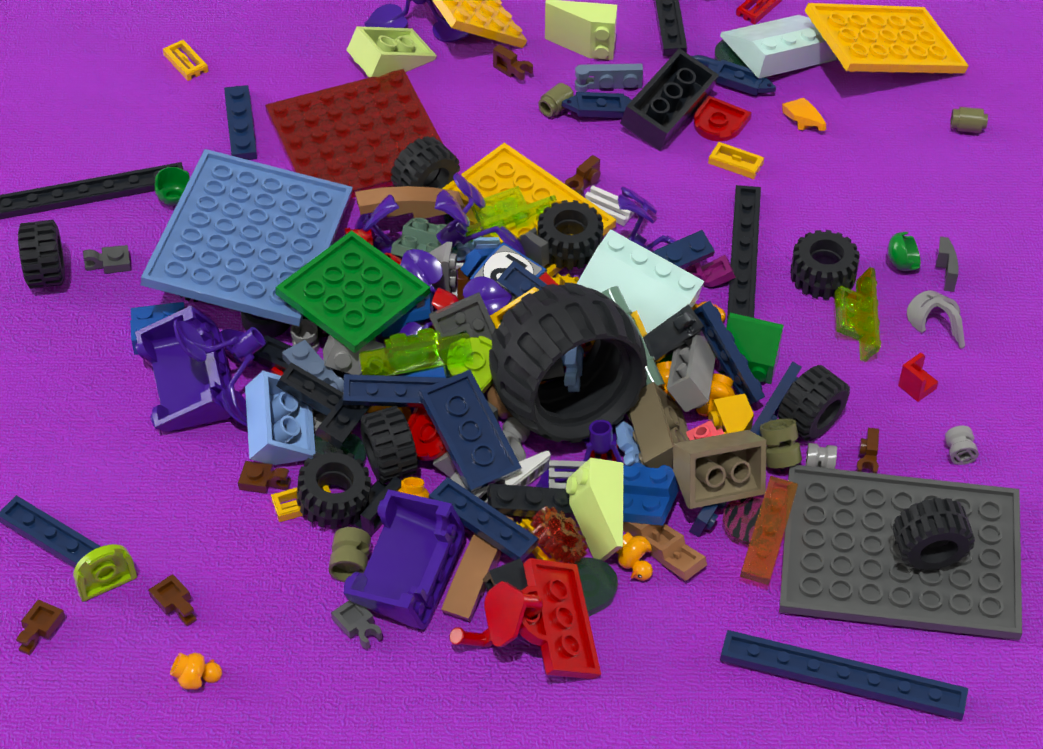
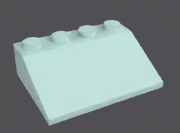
[720,15,837,78]
[577,229,704,334]

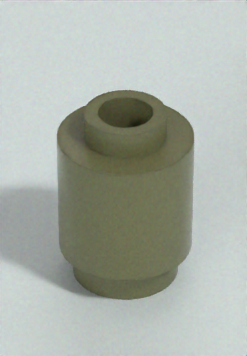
[538,83,574,117]
[950,107,988,133]

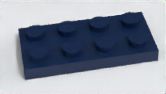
[418,369,522,493]

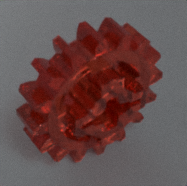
[530,506,588,564]

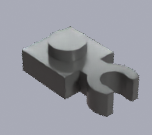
[331,601,382,649]

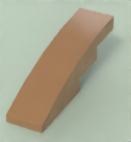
[355,186,464,219]
[441,516,514,622]
[623,522,707,581]

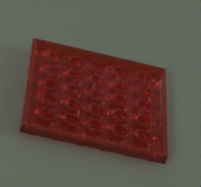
[265,69,444,199]

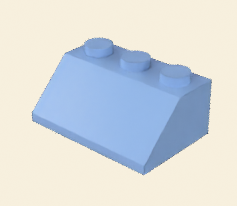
[245,371,316,465]

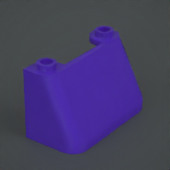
[135,306,231,432]
[343,489,464,630]

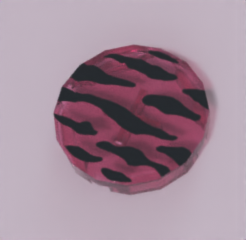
[722,496,780,548]

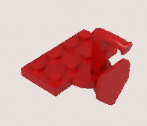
[449,558,601,679]

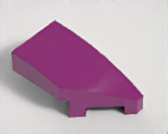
[683,255,736,287]

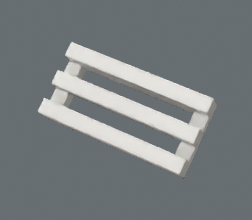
[585,186,637,226]

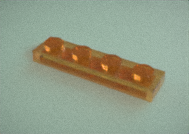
[740,476,798,585]

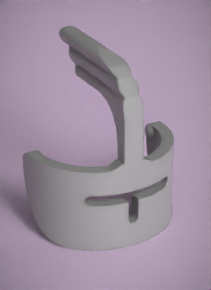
[907,290,965,349]

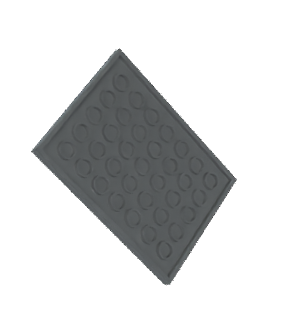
[779,465,1022,640]

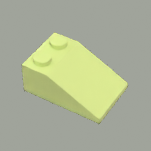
[545,0,617,60]
[347,26,437,80]
[566,458,623,564]

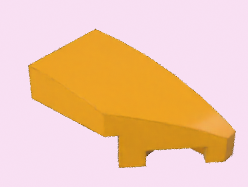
[782,98,826,131]

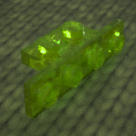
[466,186,557,242]
[835,267,881,362]
[359,328,473,376]

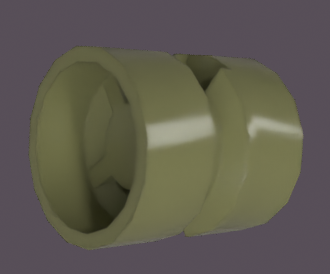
[760,419,802,468]
[328,527,371,582]

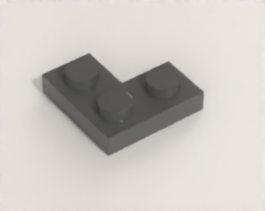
[429,292,495,341]

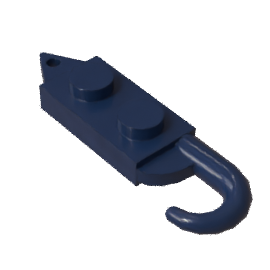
[692,55,776,96]
[561,92,632,118]

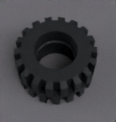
[391,136,460,189]
[537,200,604,270]
[18,220,65,289]
[790,230,860,299]
[778,365,850,441]
[360,406,418,484]
[297,450,371,529]
[892,498,975,571]

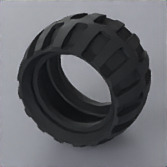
[489,283,647,443]

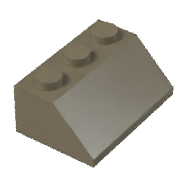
[627,382,689,469]
[673,430,766,509]

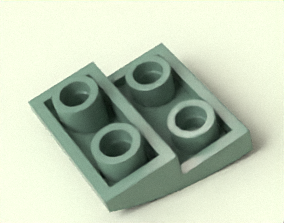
[391,218,454,257]

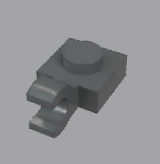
[83,245,131,274]

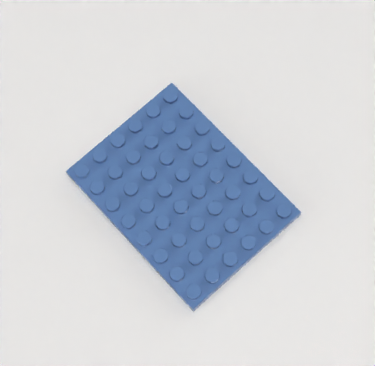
[140,149,353,326]

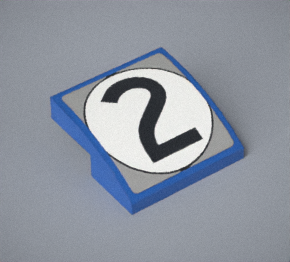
[470,242,547,303]

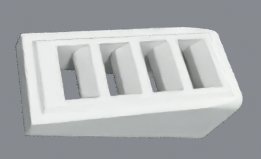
[496,451,551,486]

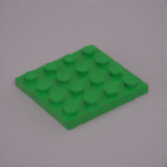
[275,230,430,353]

